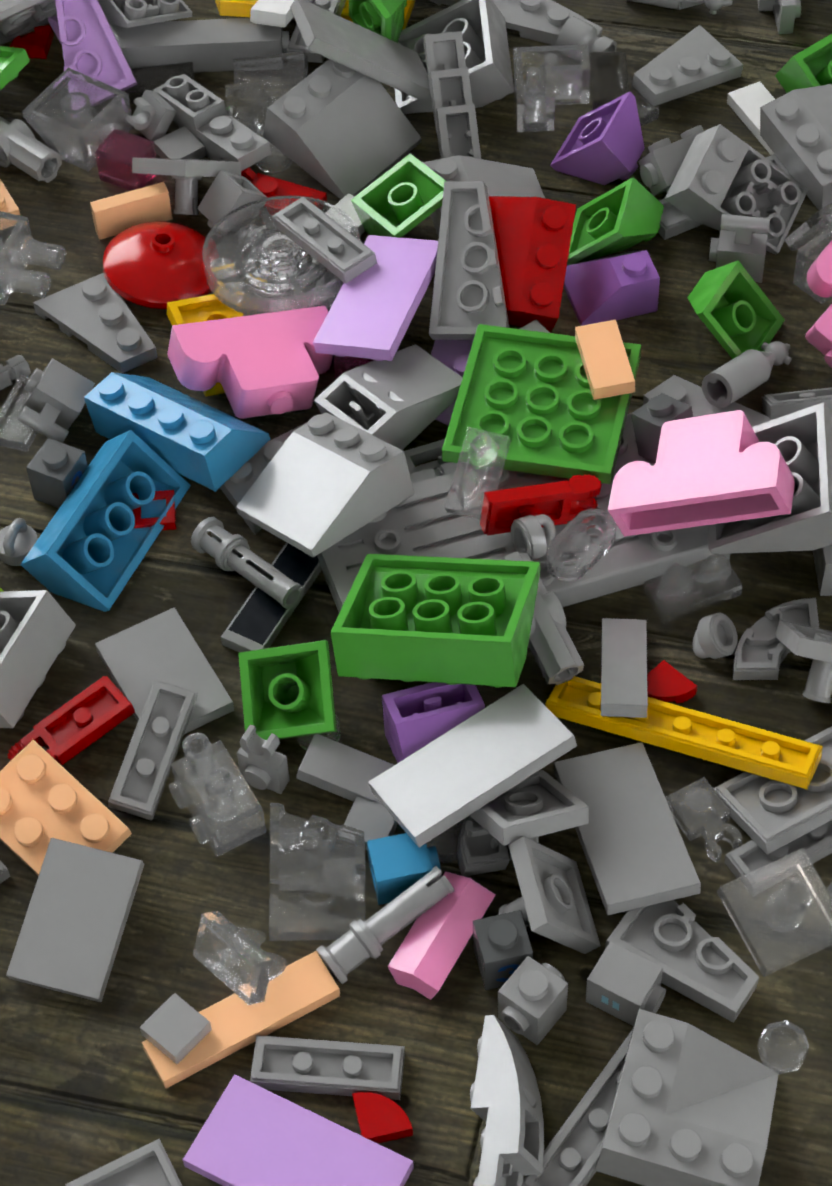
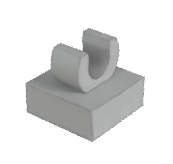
[125,89,177,142]

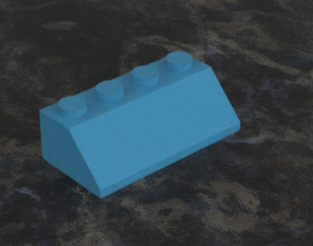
[84,372,270,492]
[20,430,191,612]

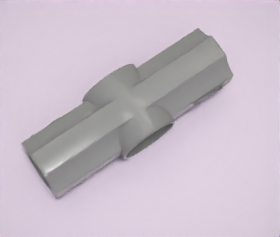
[0,116,62,183]
[501,551,584,685]

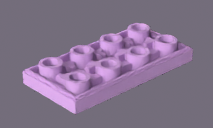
[313,235,438,361]
[183,1074,414,1186]

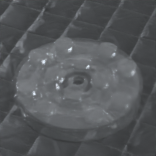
[202,196,361,315]

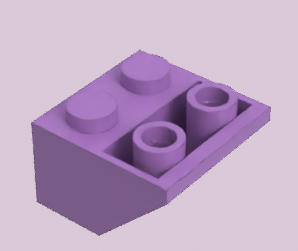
[382,682,485,763]

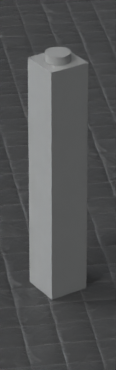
[62,18,290,76]

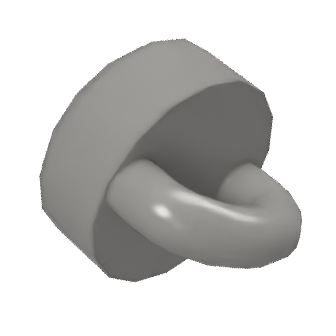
[511,514,556,560]
[0,518,38,566]
[692,612,738,659]

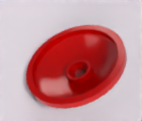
[103,221,221,309]

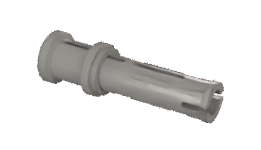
[191,517,304,609]
[316,866,455,985]

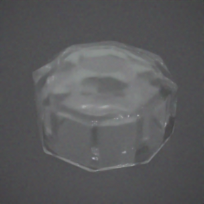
[757,1020,809,1074]

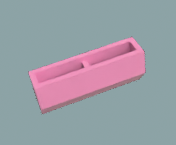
[388,871,496,1000]

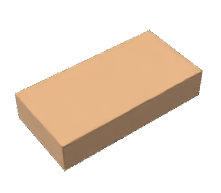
[90,182,173,240]
[575,319,635,400]

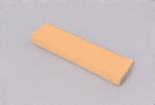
[142,951,340,1089]

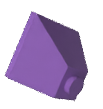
[550,91,645,185]
[564,250,660,326]

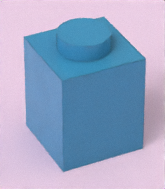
[367,833,441,905]

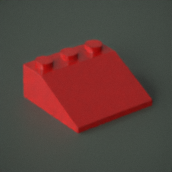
[489,196,576,333]

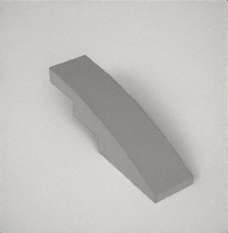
[423,31,481,159]

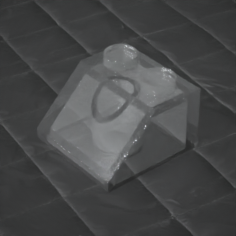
[22,67,133,172]

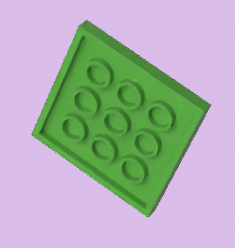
[442,324,641,484]

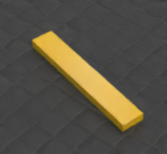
[545,676,823,789]

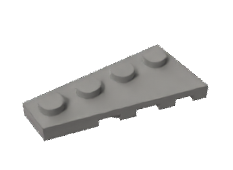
[429,181,510,340]

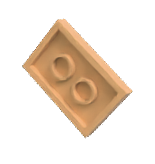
[0,740,132,876]

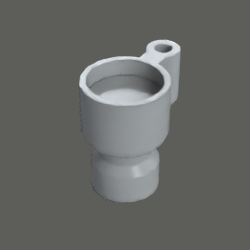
[556,16,617,68]

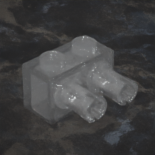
[0,211,66,305]
[169,733,266,857]

